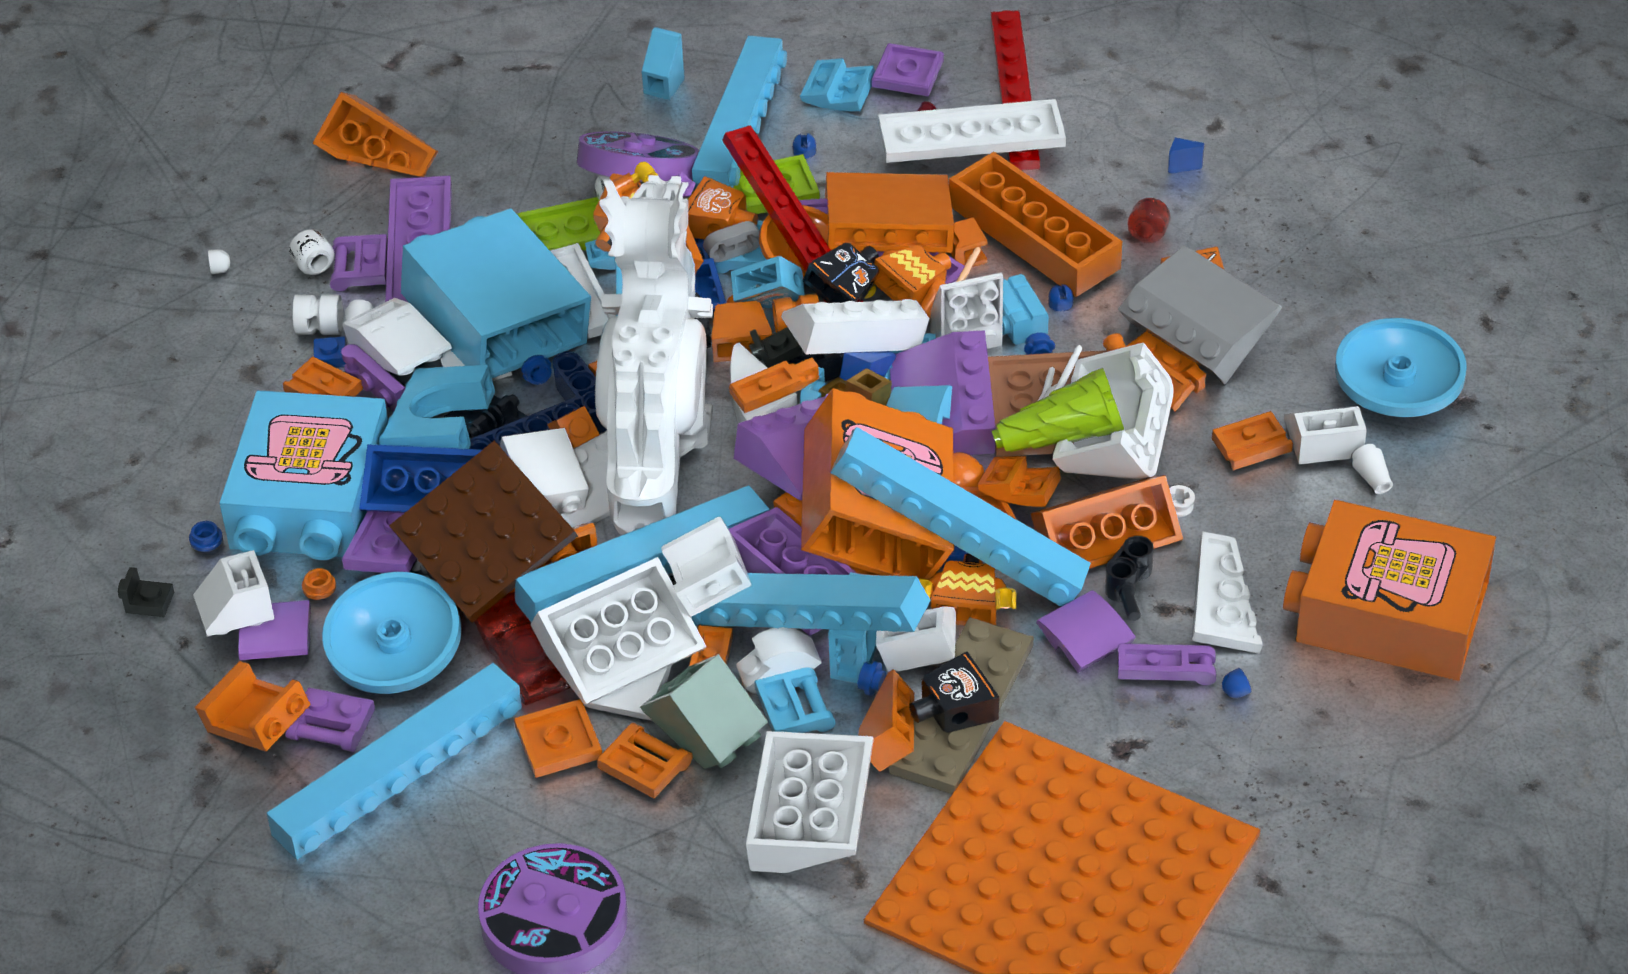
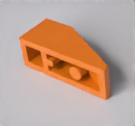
[858,669,915,772]

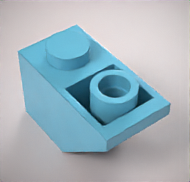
[642,27,685,100]

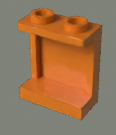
[195,661,311,752]

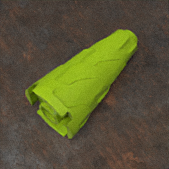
[992,368,1124,452]

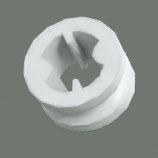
[1169,485,1195,517]

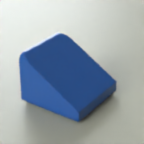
[1168,137,1204,173]

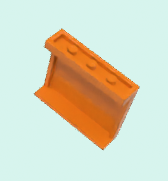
[825,172,954,253]

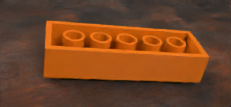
[949,152,1122,297]

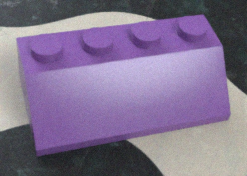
[729,507,856,636]

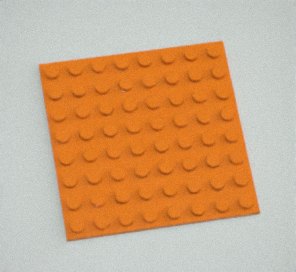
[864,721,1261,974]

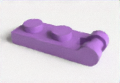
[341,344,405,412]
[1118,644,1216,686]

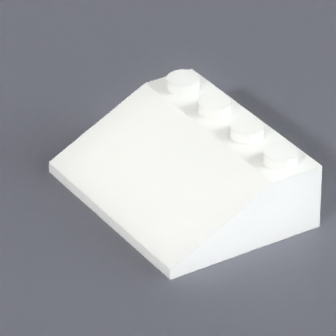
[530,557,707,705]
[746,731,873,873]

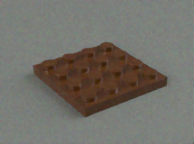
[389,440,578,623]

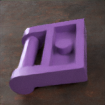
[330,234,388,292]
[285,687,375,752]

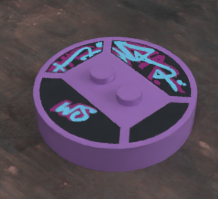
[577,132,699,182]
[478,843,628,974]

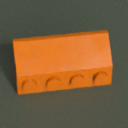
[1030,475,1184,569]

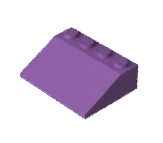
[890,330,996,455]
[733,394,828,500]

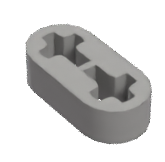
[703,221,760,262]

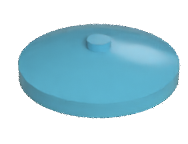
[1335,318,1467,417]
[322,572,461,694]

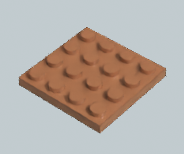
[988,350,1107,457]

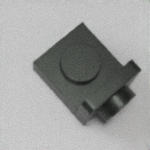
[749,327,803,368]
[118,567,174,617]

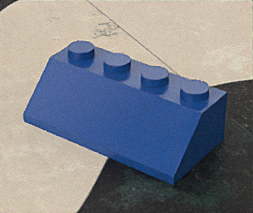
[359,444,482,513]

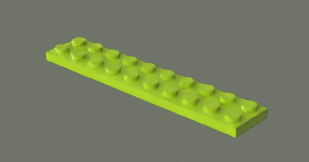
[516,154,820,251]

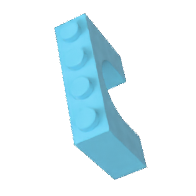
[379,365,495,449]

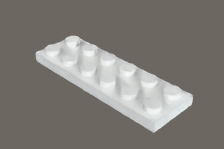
[878,99,1066,163]

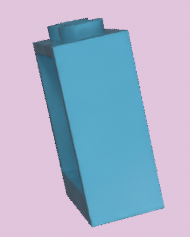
[828,572,877,683]

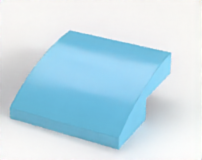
[800,58,875,111]
[886,385,952,424]

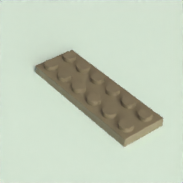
[889,617,1034,794]

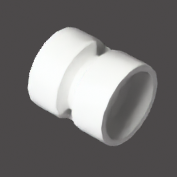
[293,295,344,335]

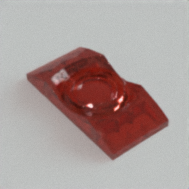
[474,591,571,706]

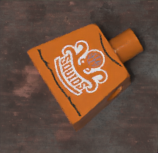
[688,176,758,239]

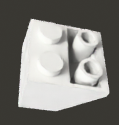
[1284,406,1367,464]
[193,550,274,637]
[876,607,956,672]

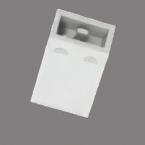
[930,272,1003,349]
[342,298,452,376]

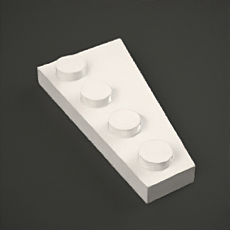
[551,243,615,338]
[1192,531,1263,654]

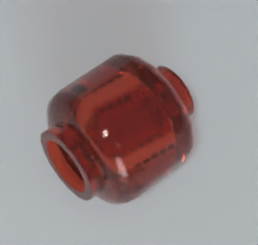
[1127,198,1171,243]

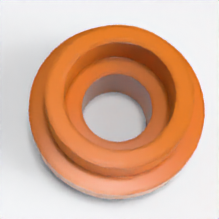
[302,568,336,600]

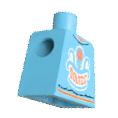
[731,256,805,309]

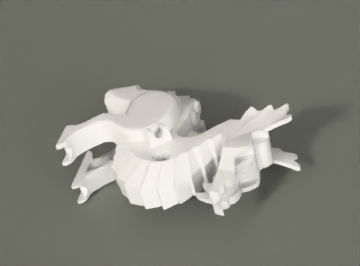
[595,175,713,535]

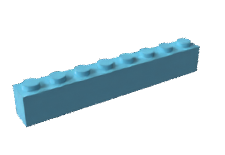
[692,36,787,191]
[830,426,1091,607]
[515,485,770,623]
[691,573,931,632]
[266,663,522,860]

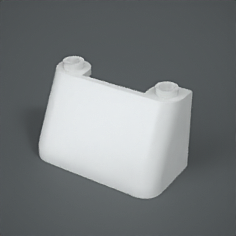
[1052,342,1174,480]

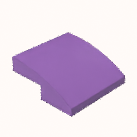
[1036,590,1136,673]
[238,600,311,660]

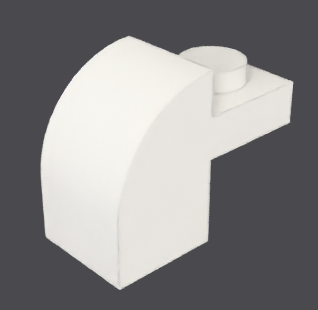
[736,627,822,694]

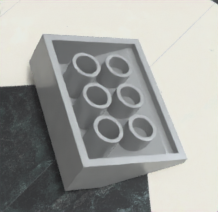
[1118,245,1282,384]

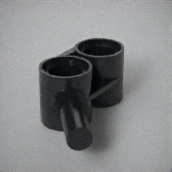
[1105,536,1154,621]

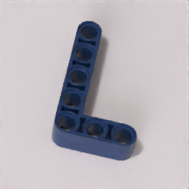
[469,351,607,450]

